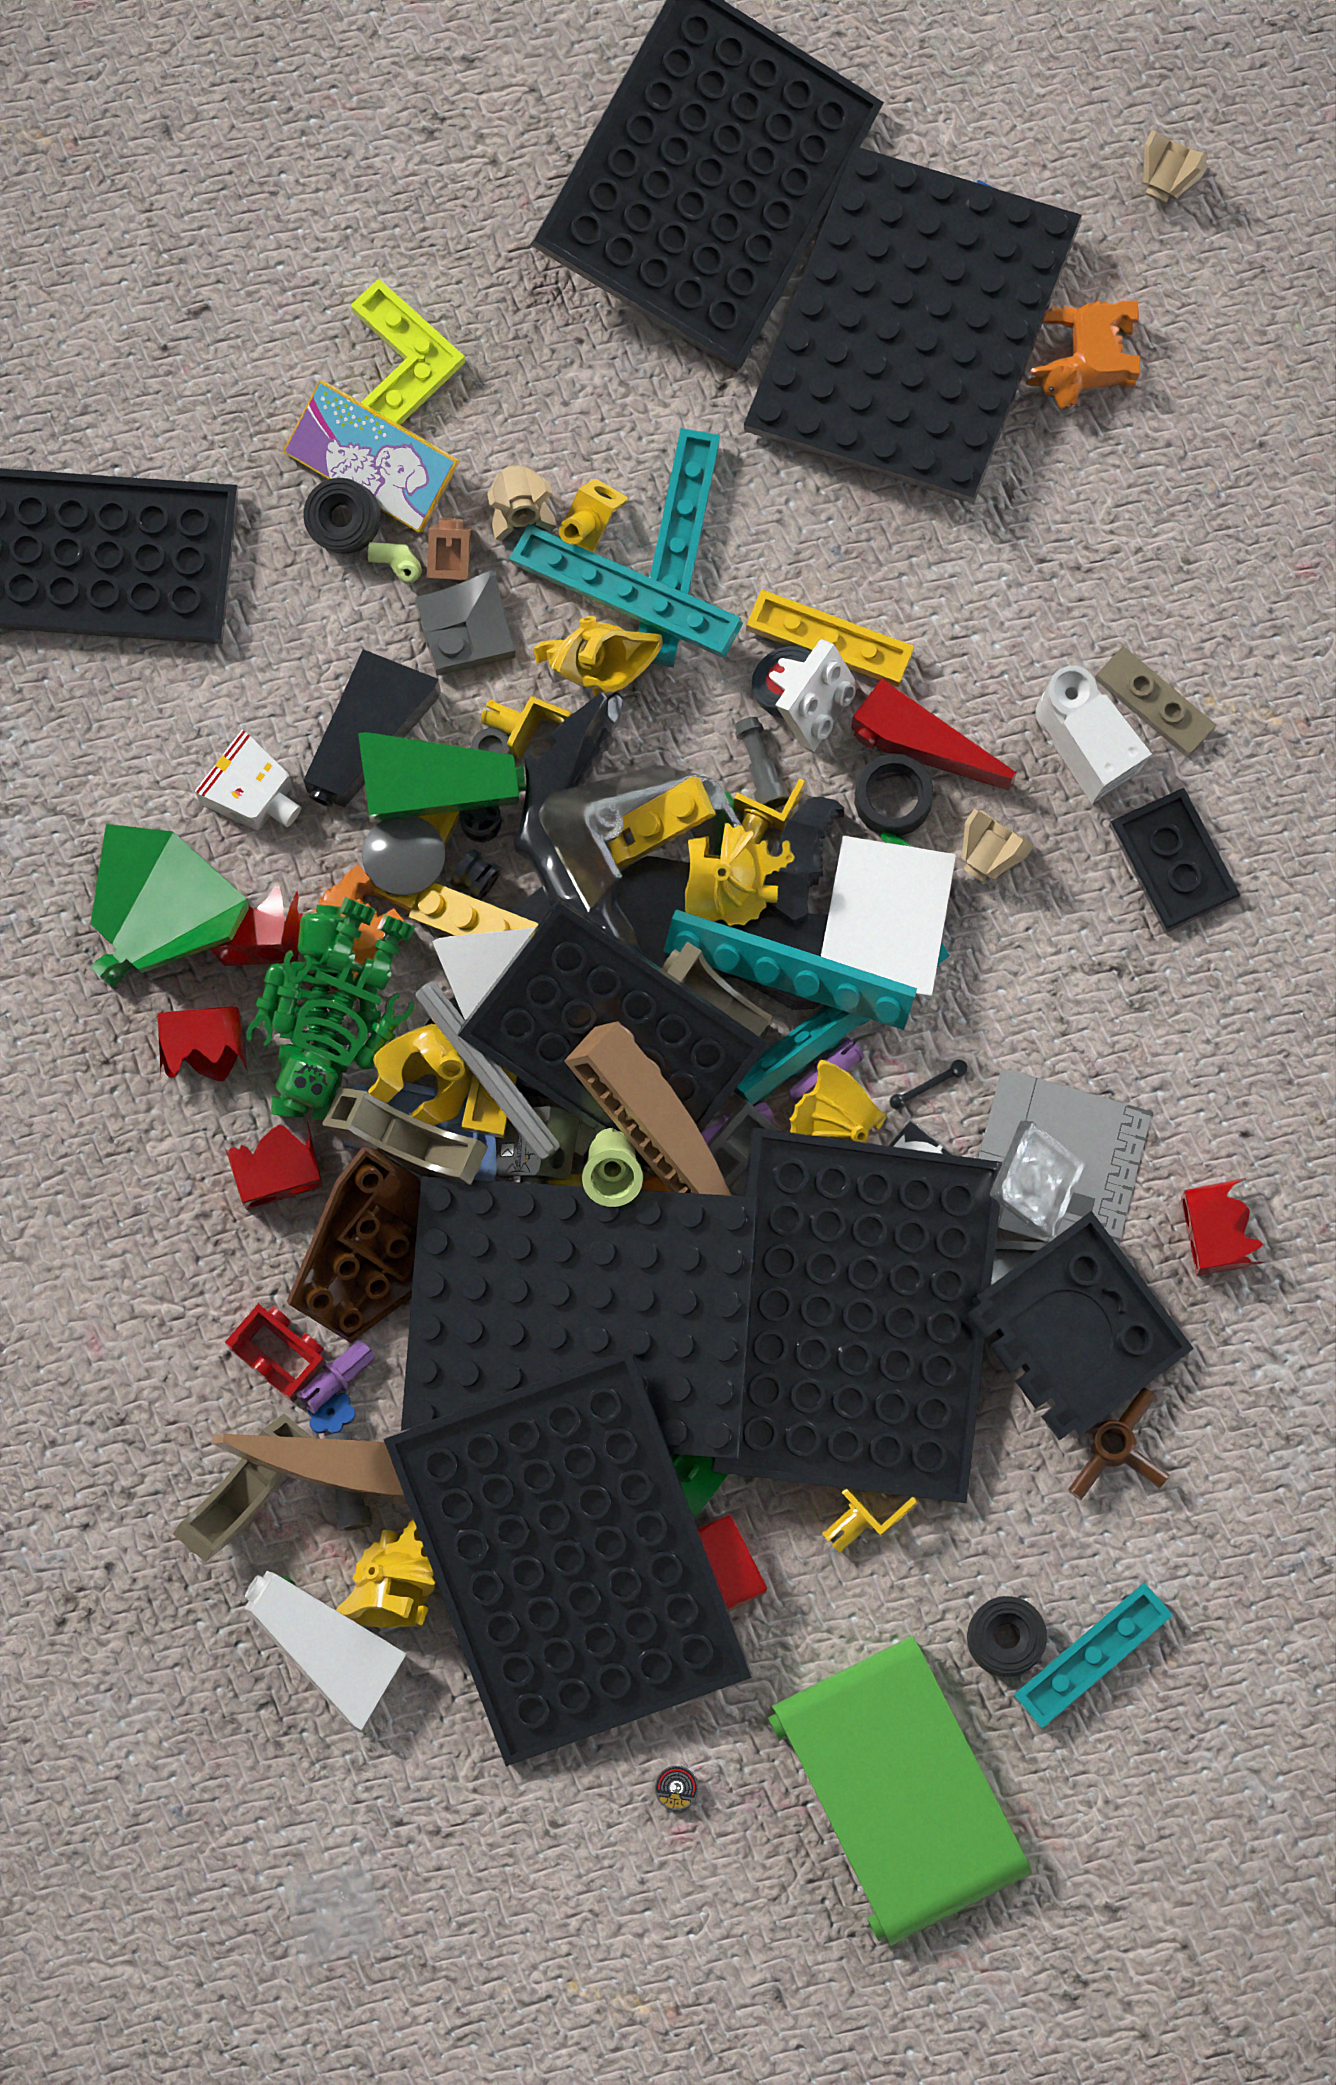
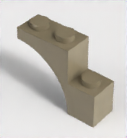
[662,942,773,1039]
[322,1087,488,1185]
[173,1414,312,1562]

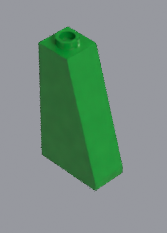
[358,732,526,822]

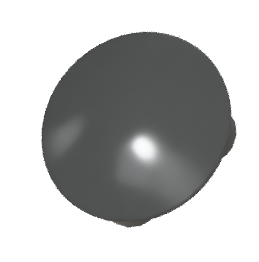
[362,816,445,897]

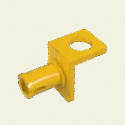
[558,479,628,552]
[481,696,573,760]
[734,778,805,844]
[822,1488,920,1554]

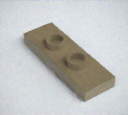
[1095,646,1216,758]

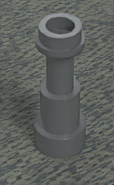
[735,717,789,809]
[325,1432,373,1531]

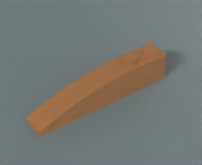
[565,1021,731,1196]
[212,1434,408,1505]

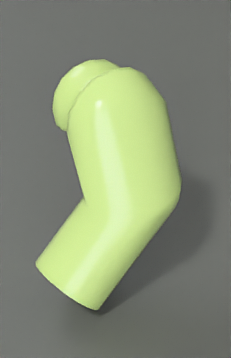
[368,542,422,583]

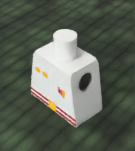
[195,730,301,830]

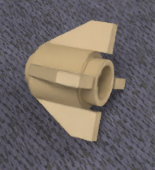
[1141,130,1208,203]
[487,465,557,541]
[960,808,1035,882]

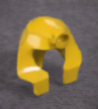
[368,1024,473,1126]

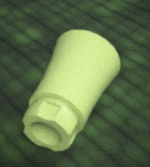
[582,1128,643,1207]

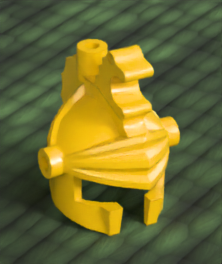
[533,616,663,695]
[685,823,795,926]
[789,1060,887,1143]
[336,1519,435,1628]

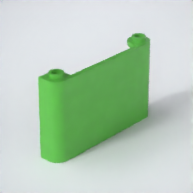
[768,1636,1032,1946]

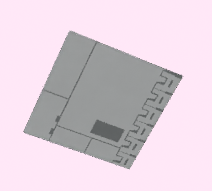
[978,1068,1152,1246]

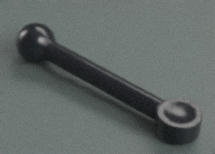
[889,1059,968,1110]

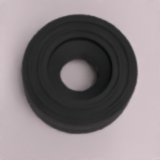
[303,477,381,554]
[967,1596,1047,1677]

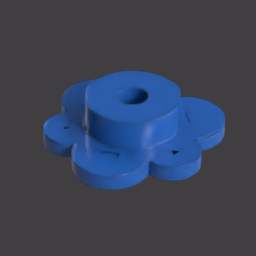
[307,1393,356,1434]

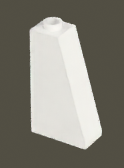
[432,926,605,1020]
[244,1571,406,1730]

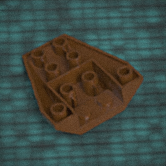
[287,1147,421,1343]

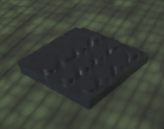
[966,1211,1194,1440]

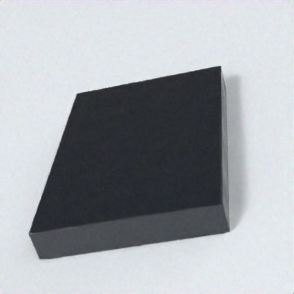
[1109,788,1241,933]

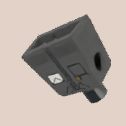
[495,1106,580,1184]

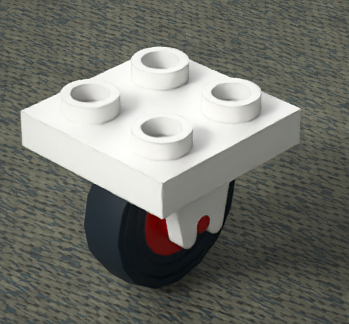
[752,639,859,751]

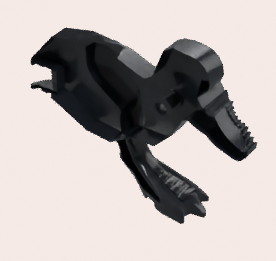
[425,692,845,1100]

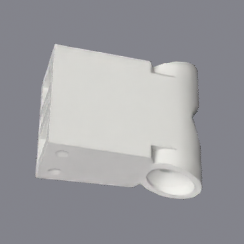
[1036,665,1152,804]

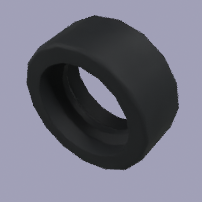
[854,753,934,837]

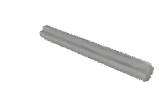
[415,981,560,1160]

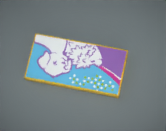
[283,380,460,532]

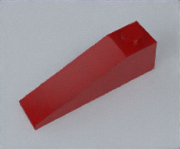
[851,678,1017,791]

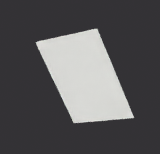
[821,836,956,996]

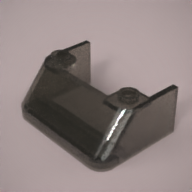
[539,765,741,912]

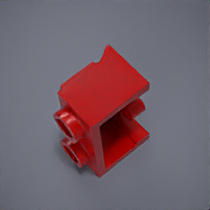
[225,1303,326,1403]

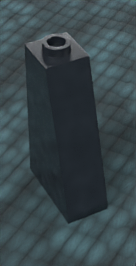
[303,649,441,808]

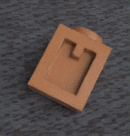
[427,518,472,580]

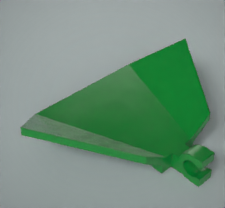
[90,824,249,989]

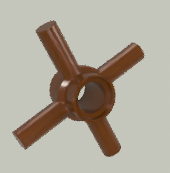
[1068,1387,1170,1500]

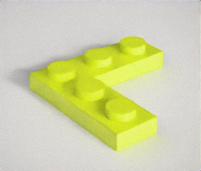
[350,278,465,425]

